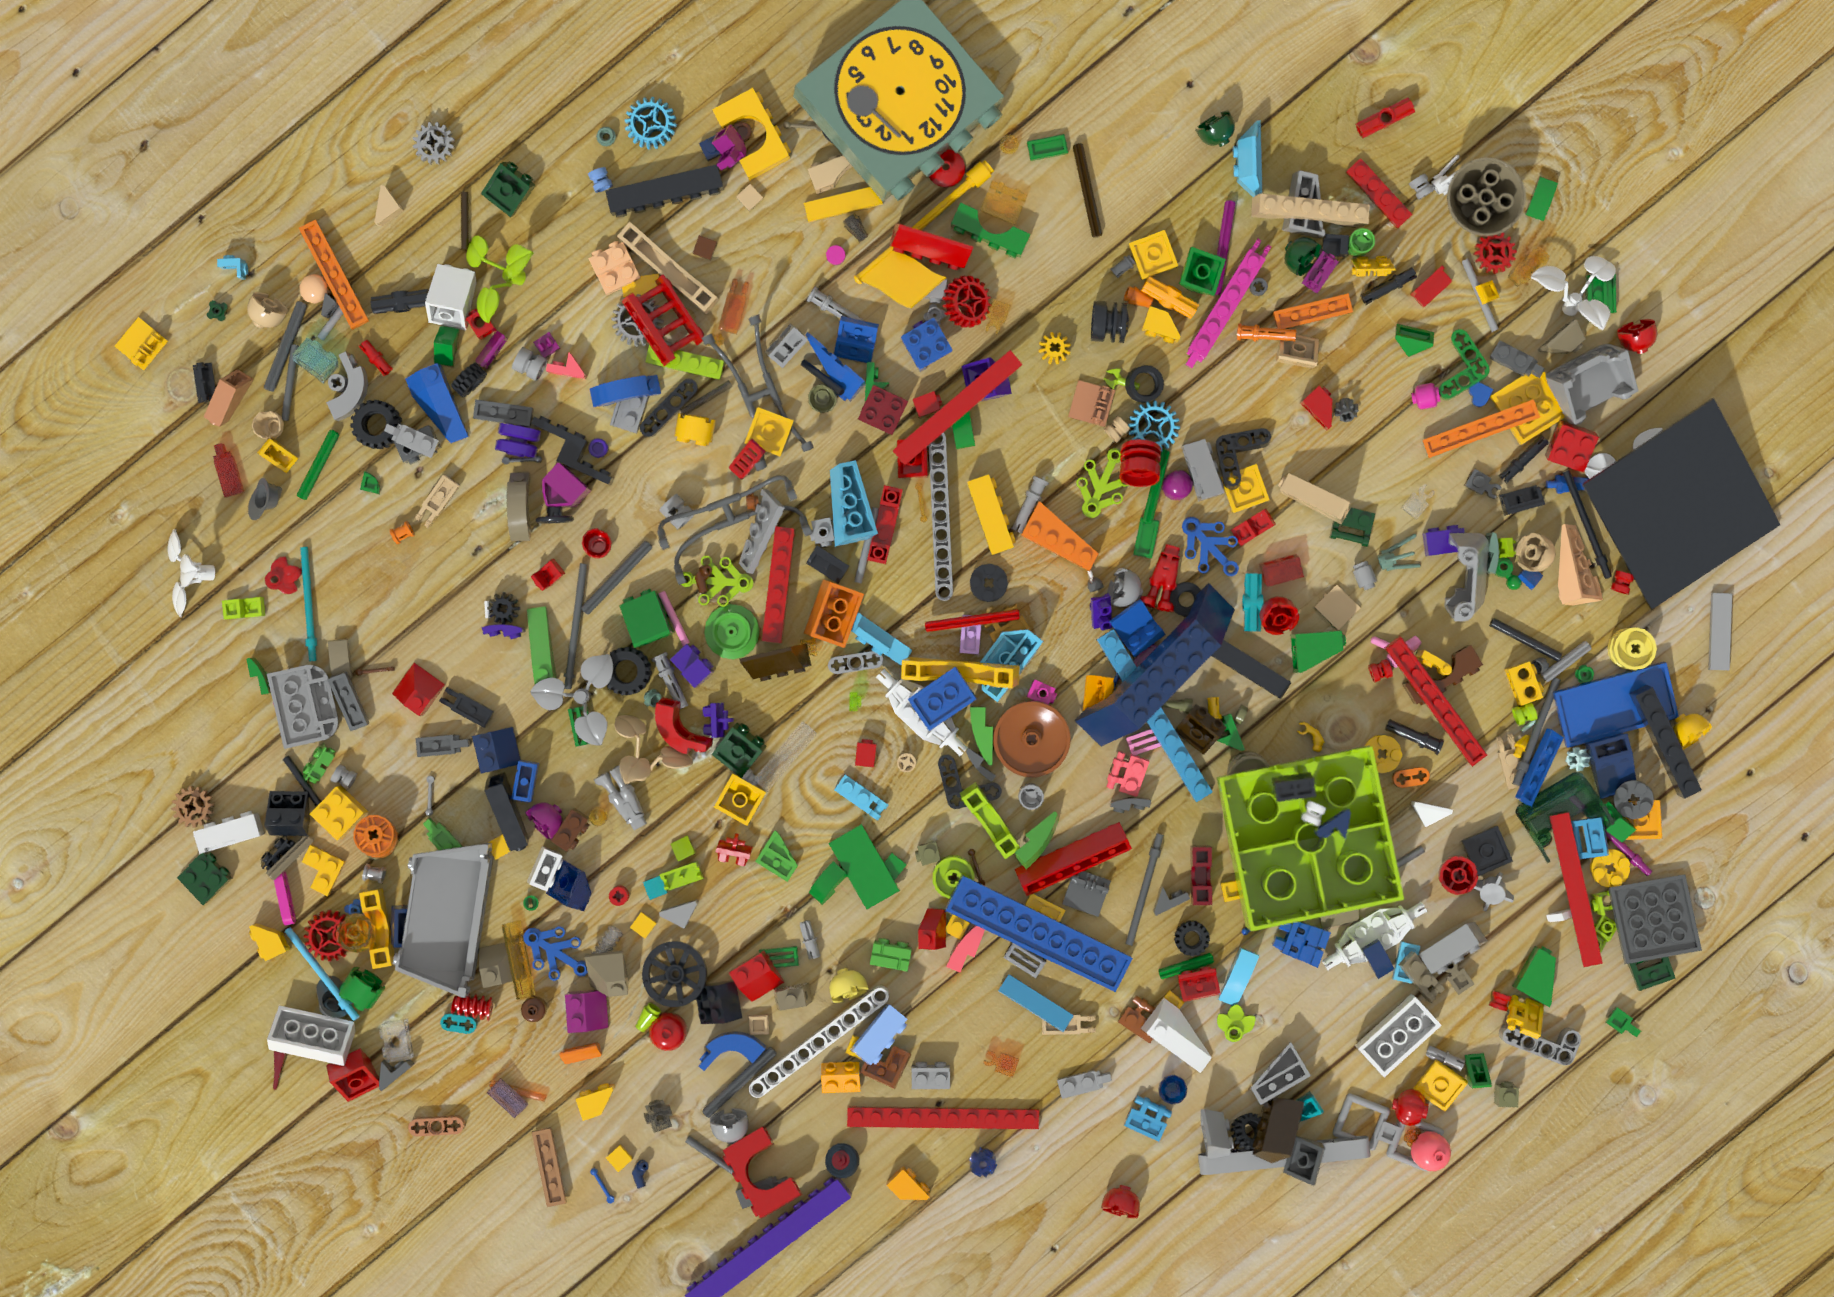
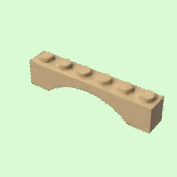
[808,155,853,194]
[1251,193,1370,228]
[617,222,719,315]

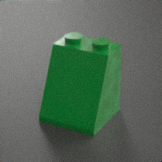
[619,589,674,648]
[1290,631,1346,673]

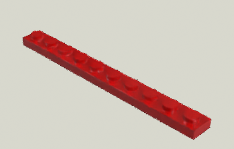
[847,1106,1039,1129]

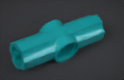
[1242,573,1263,632]

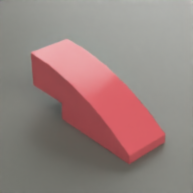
[946,925,985,973]

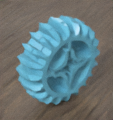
[625,97,677,150]
[1128,401,1180,451]

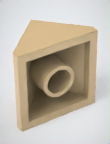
[1275,335,1319,369]

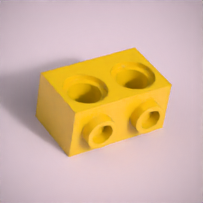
[1504,661,1544,706]

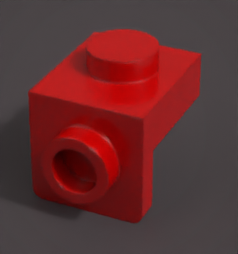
[531,558,566,591]

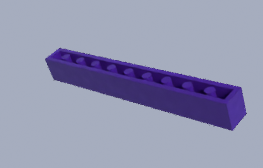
[685,1177,852,1297]

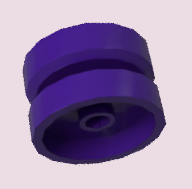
[494,423,541,458]

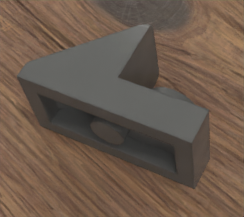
[1153,885,1190,916]
[379,1059,414,1091]

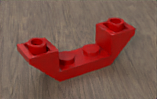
[867,485,903,565]

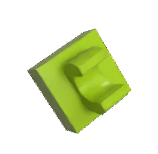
[1498,538,1516,558]

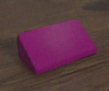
[475,331,508,369]

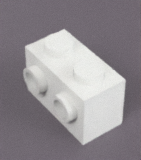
[527,846,563,891]

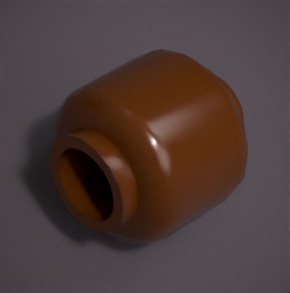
[521,996,547,1022]

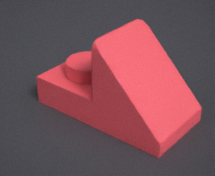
[546,352,587,380]

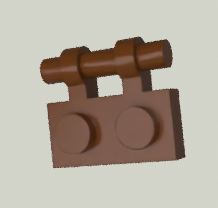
[1118,995,1155,1043]

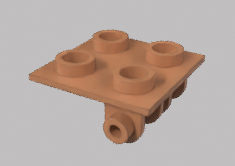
[1068,380,1115,427]

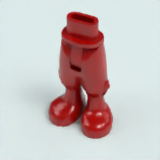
[1139,544,1180,612]

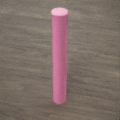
[658,591,690,646]

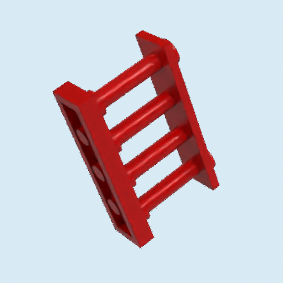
[621,274,704,366]

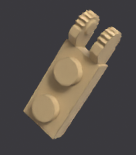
[415,474,461,528]
[1496,733,1525,790]
[1042,1014,1096,1035]

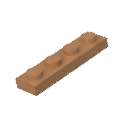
[532,1127,567,1207]

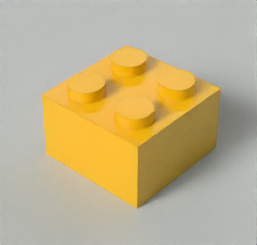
[310,785,369,841]

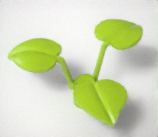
[466,236,534,323]

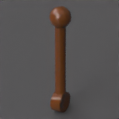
[355,667,395,676]
[968,849,986,886]

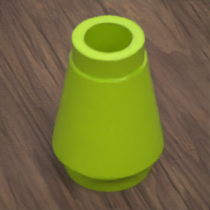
[635,1003,661,1032]

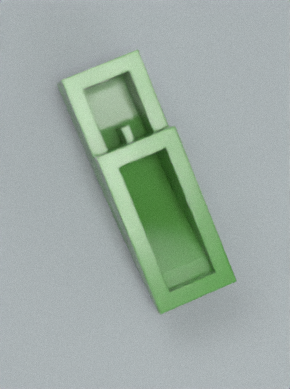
[970,707,993,765]
[1015,812,1059,869]

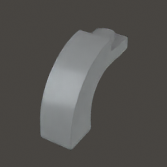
[326,351,368,421]

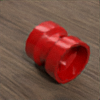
[1610,570,1634,595]
[1368,659,1393,683]

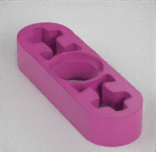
[274,870,296,926]

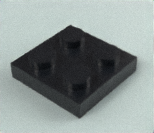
[1461,825,1513,876]

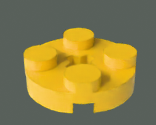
[1364,735,1402,773]
[1590,849,1630,888]

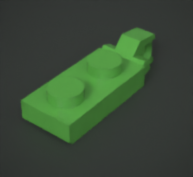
[423,818,463,850]

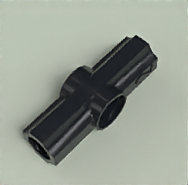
[370,289,429,314]

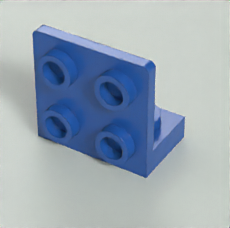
[901,318,953,372]
[1110,599,1166,657]

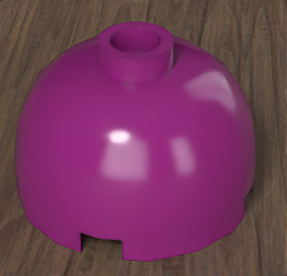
[525,802,563,840]

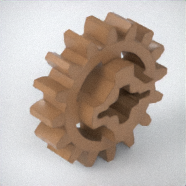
[171,786,215,828]

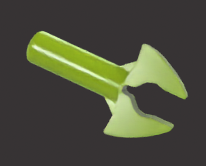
[1104,369,1140,390]

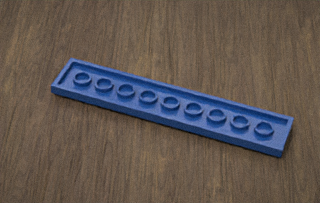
[945,875,1133,992]

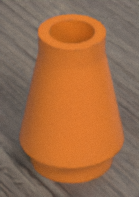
[1123,286,1153,308]

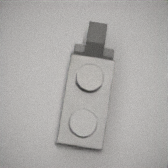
[384,423,439,458]
[1057,1070,1112,1099]

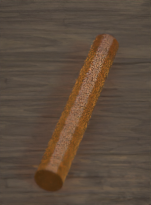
[489,1080,547,1102]

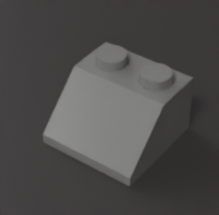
[1200,1109,1234,1159]

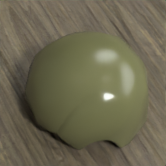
[808,384,837,413]

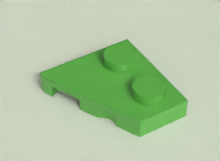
[755,830,798,882]

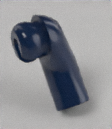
[632,1160,649,1189]

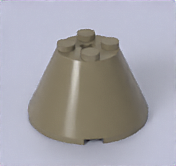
[1447,158,1526,236]

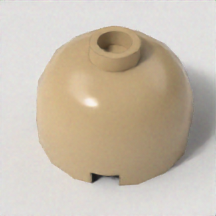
[247,292,288,328]
[1516,533,1555,572]

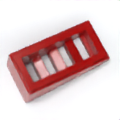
[729,439,766,480]

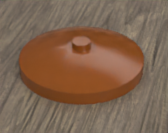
[993,700,1070,777]

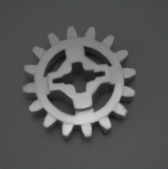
[413,122,455,165]

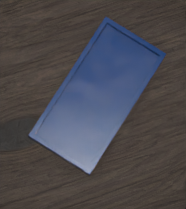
[1553,662,1679,748]

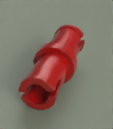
[359,339,393,376]

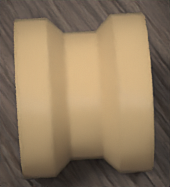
[897,753,916,772]

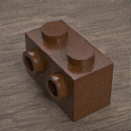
[551,808,591,852]

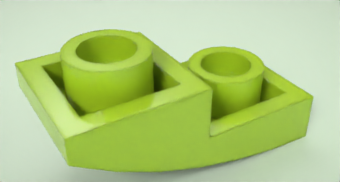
[1594,915,1617,953]

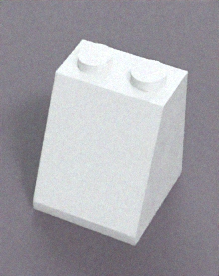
[425,264,476,330]

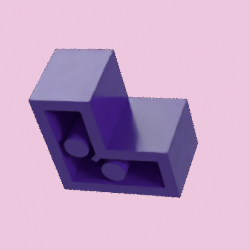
[670,644,714,688]

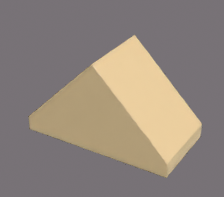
[374,185,404,226]

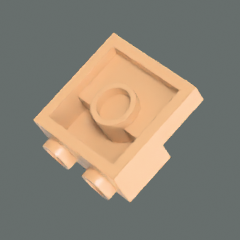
[588,241,641,296]

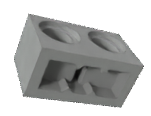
[765,323,808,368]

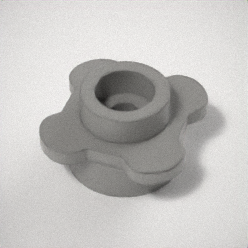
[923,304,946,325]

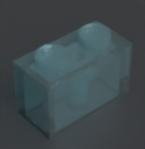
[293,337,338,384]

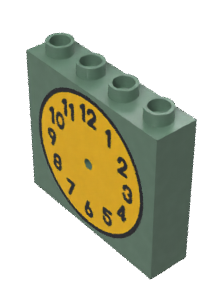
[793,0,1004,202]

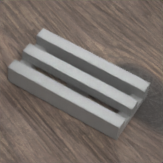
[1004,943,1046,978]

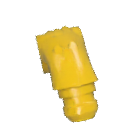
[1297,722,1325,752]

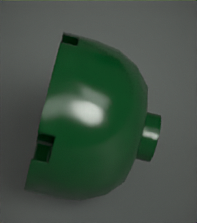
[1195,110,1235,147]
[1284,237,1322,276]

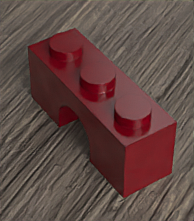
[1190,845,1212,905]

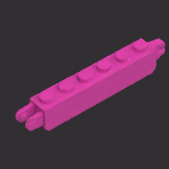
[1185,238,1272,369]

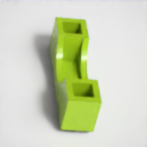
[960,782,1021,859]

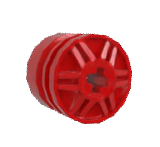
[1119,439,1161,487]

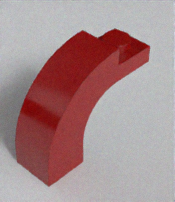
[655,697,713,754]

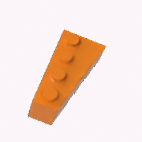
[1021,501,1099,572]

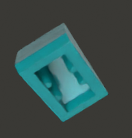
[1296,1091,1324,1122]

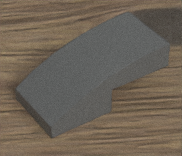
[966,748,996,782]

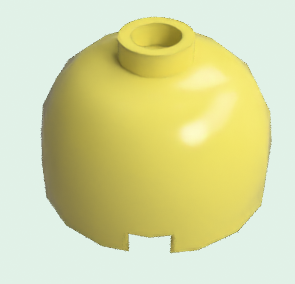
[829,968,869,1003]

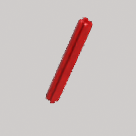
[925,609,1020,632]

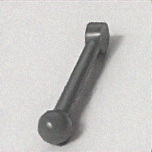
[502,455,542,465]

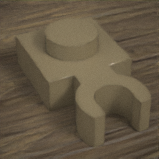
[1445,963,1474,995]

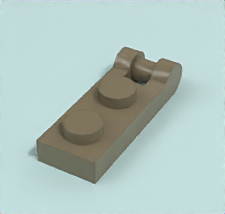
[1398,951,1445,1003]

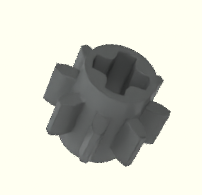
[1334,398,1359,422]

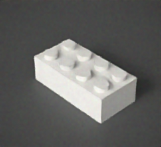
[1355,994,1442,1077]
[267,1006,355,1066]

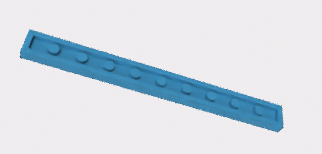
[1096,629,1212,802]

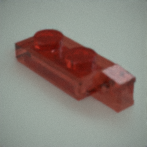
[213,443,244,498]

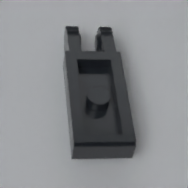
[439,687,494,728]

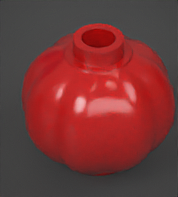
[1392,1089,1429,1126]

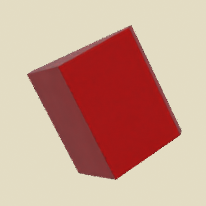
[897,439,928,478]

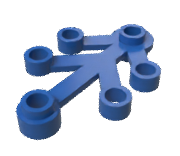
[1182,517,1239,576]
[524,926,588,981]

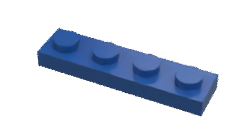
[1515,728,1564,806]

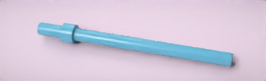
[285,927,360,1021]

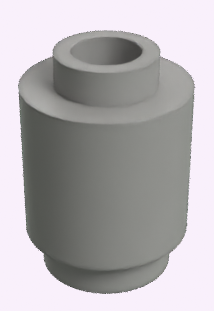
[1353,561,1377,590]

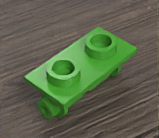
[302,743,336,784]

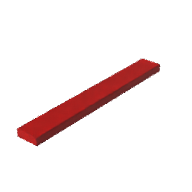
[892,350,1023,465]
[1384,636,1487,767]
[1549,812,1603,967]

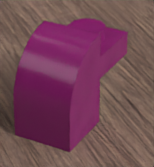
[712,124,746,170]

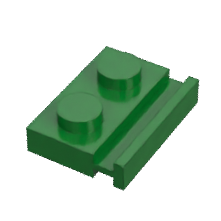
[1586,274,1617,314]

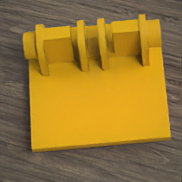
[1351,256,1396,277]
[114,317,168,371]

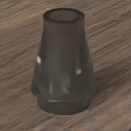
[842,213,868,243]

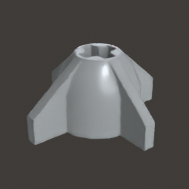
[1473,872,1514,911]

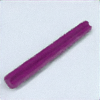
[1215,200,1236,295]

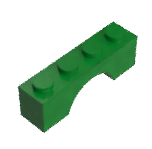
[951,202,1031,259]

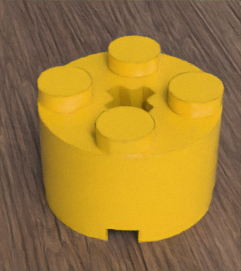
[674,413,716,446]

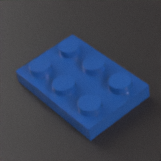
[908,667,977,731]

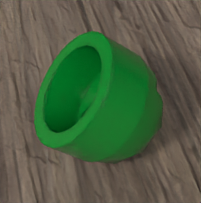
[523,895,539,911]

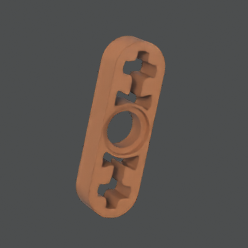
[408,1116,465,1136]

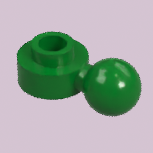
[1495,558,1522,590]

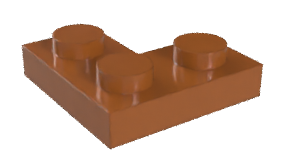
[860,1046,911,1089]

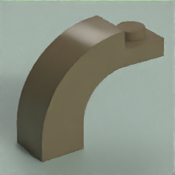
[507,472,532,541]

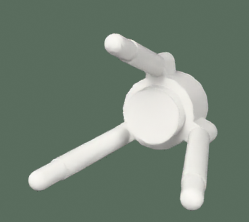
[1431,155,1459,195]

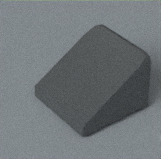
[321,293,339,319]

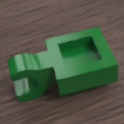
[1605,1007,1641,1037]

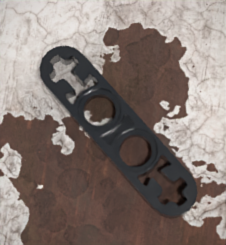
[640,379,698,437]

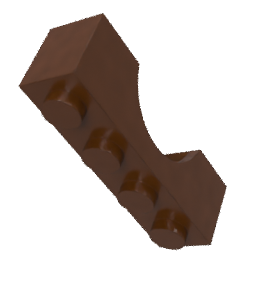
[1402,645,1483,706]

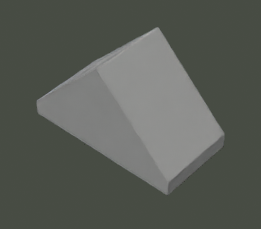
[659,899,698,928]

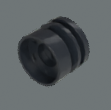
[1091,301,1129,343]

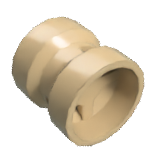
[1104,416,1130,443]

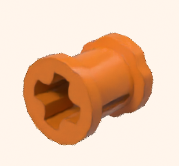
[389,521,415,544]

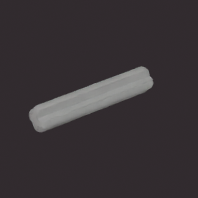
[1541,641,1592,682]

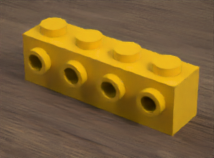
[967,474,1016,555]

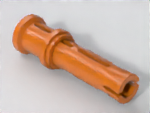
[1237,323,1296,342]

